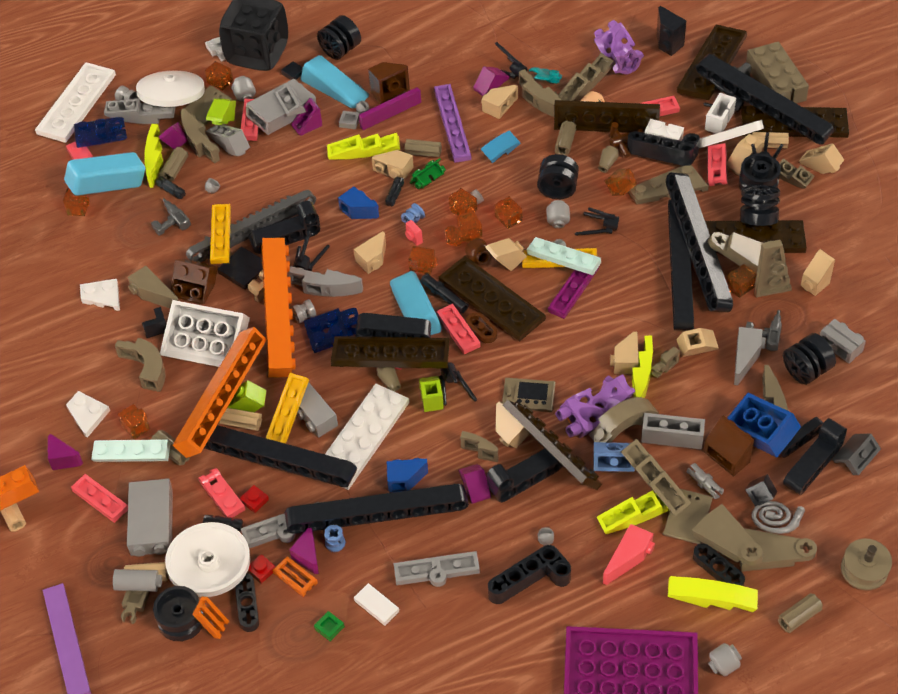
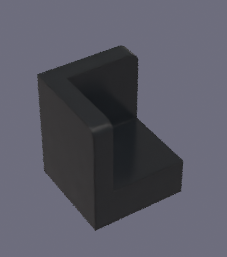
[142,307,166,338]
[745,474,777,507]

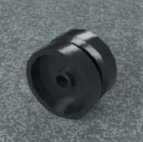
[739,153,781,190]
[537,154,579,200]
[153,586,204,642]

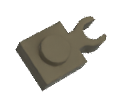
[651,347,680,378]
[121,591,150,624]

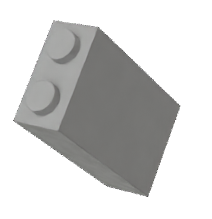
[246,79,316,135]
[127,479,173,557]

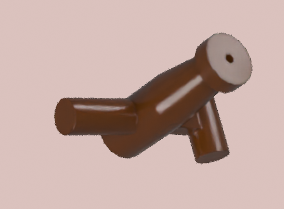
[609,122,645,158]

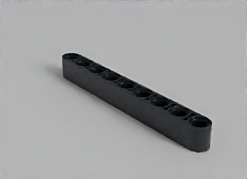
[696,54,834,145]
[666,172,733,312]
[668,199,694,330]
[204,425,357,487]
[284,484,469,534]

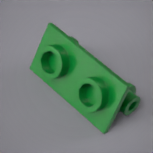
[410,158,446,189]

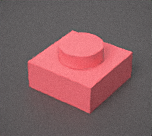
[405,220,423,246]

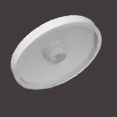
[136,71,205,107]
[165,522,250,597]

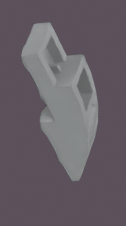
[104,99,176,124]
[288,266,363,297]

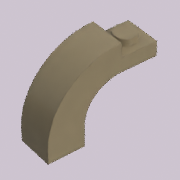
[115,338,166,392]
[589,397,659,443]

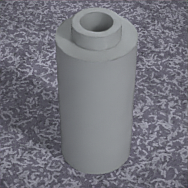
[113,569,162,592]

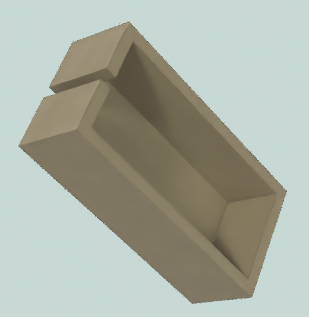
[746,41,809,103]

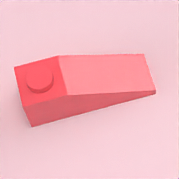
[603,524,655,585]

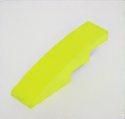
[145,124,164,188]
[327,133,400,160]
[632,335,653,398]
[597,490,669,534]
[668,576,758,612]

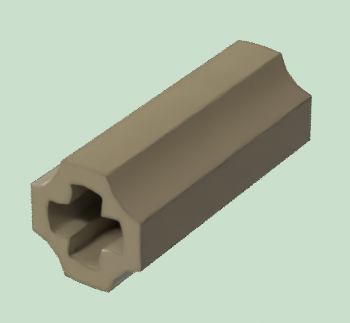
[555,121,576,156]
[405,139,442,157]
[159,147,188,181]
[151,430,190,466]
[778,593,823,633]

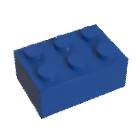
[727,393,801,458]

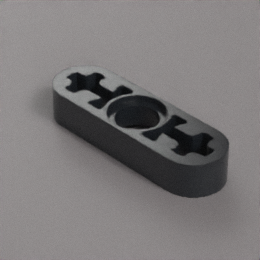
[780,417,824,458]
[693,544,745,586]
[235,573,259,632]

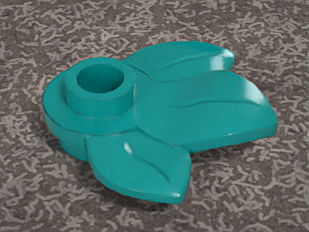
[529,67,562,83]

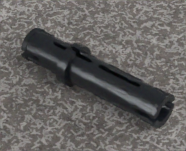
[420,273,469,314]

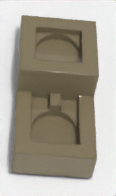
[460,431,499,462]

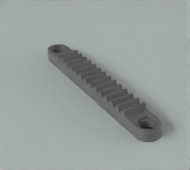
[186,190,316,262]

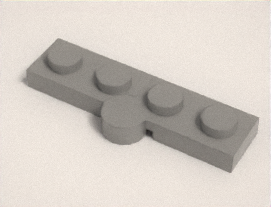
[240,502,319,548]
[393,551,480,587]

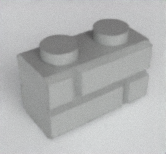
[820,319,866,364]

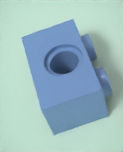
[593,442,635,472]

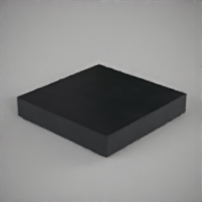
[217,246,263,290]

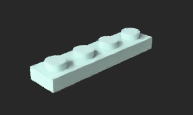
[527,237,601,275]
[91,440,171,462]

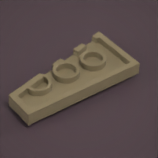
[628,165,709,205]
[754,240,792,298]

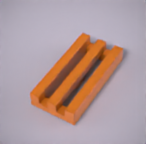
[273,556,318,597]
[192,596,229,639]

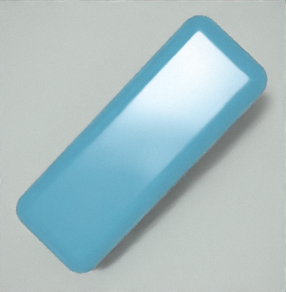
[300,55,369,108]
[64,152,145,196]
[390,271,442,335]

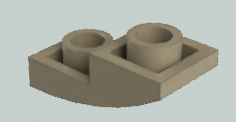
[779,158,815,189]

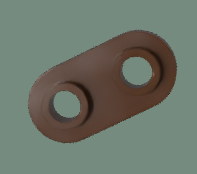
[466,312,497,343]

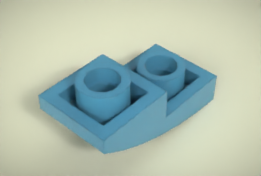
[481,131,521,163]

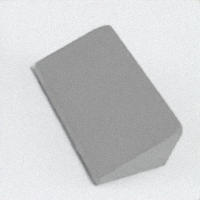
[275,83,306,117]

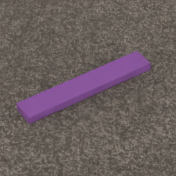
[434,84,471,163]
[43,583,91,694]

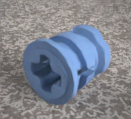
[401,203,425,224]
[324,525,346,552]

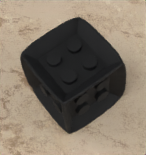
[219,0,288,71]

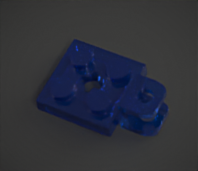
[74,117,127,148]
[303,308,359,353]

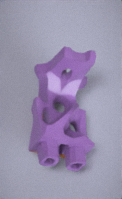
[594,20,644,74]
[555,374,635,438]

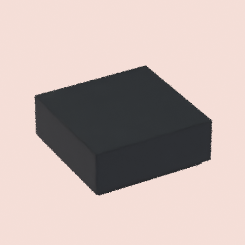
[281,61,303,80]

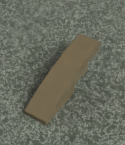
[558,53,615,101]
[762,365,789,411]
[621,439,691,516]

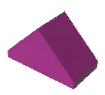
[473,66,509,96]
[291,98,322,136]
[159,122,188,149]
[48,434,83,470]
[458,464,491,504]
[289,528,319,574]

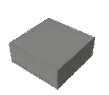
[339,110,360,129]

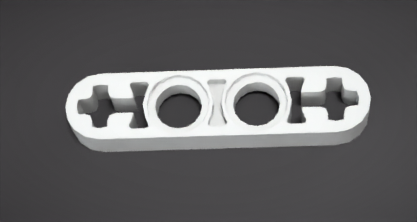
[699,120,764,148]

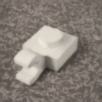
[205,37,226,62]

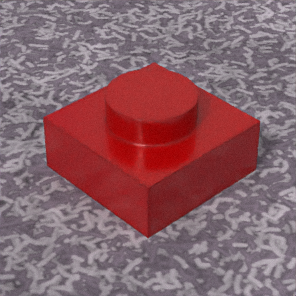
[240,485,269,513]
[247,554,276,584]

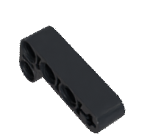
[627,131,700,166]
[248,200,321,254]
[355,313,431,338]
[783,418,847,495]
[487,448,563,503]
[488,545,571,604]

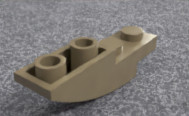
[519,69,561,117]
[181,108,220,164]

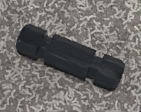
[156,176,186,199]
[385,176,404,207]
[203,514,243,531]

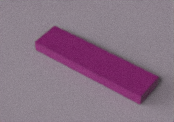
[359,87,421,130]
[548,267,599,319]

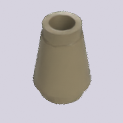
[598,146,619,173]
[377,367,401,392]

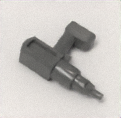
[151,198,191,236]
[746,310,782,351]

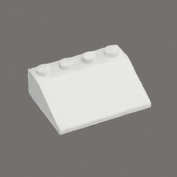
[160,300,250,367]

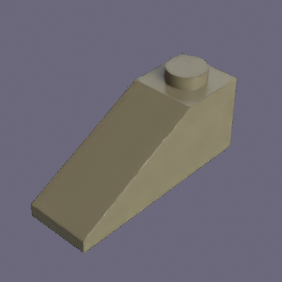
[128,266,178,308]

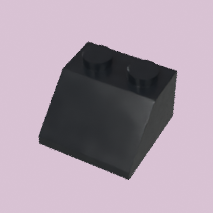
[656,6,687,56]

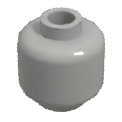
[231,76,256,101]
[546,200,570,228]
[708,643,742,676]

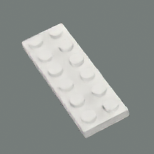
[35,63,116,143]
[325,383,410,490]

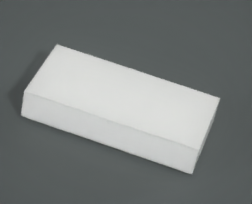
[354,583,399,626]

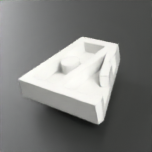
[80,279,120,311]
[66,391,110,437]

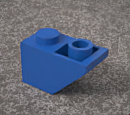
[338,186,379,219]
[387,458,428,493]

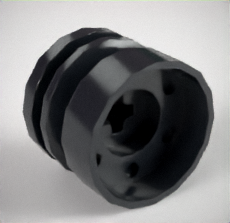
[317,15,361,60]
[740,185,780,226]
[782,333,836,385]

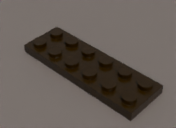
[677,24,747,100]
[554,100,660,133]
[741,106,849,138]
[705,220,807,253]
[439,256,546,342]
[331,336,450,369]
[502,399,602,490]

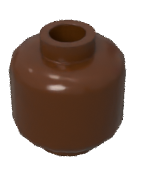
[465,238,492,266]

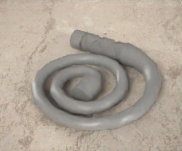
[751,501,805,534]

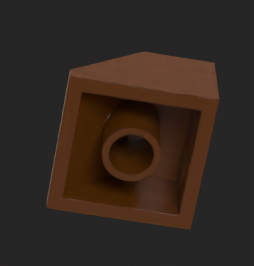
[368,62,410,104]

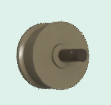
[841,538,892,590]

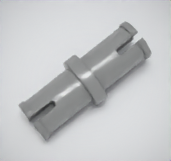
[687,463,724,499]

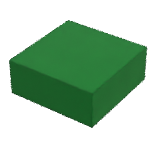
[314,611,345,641]

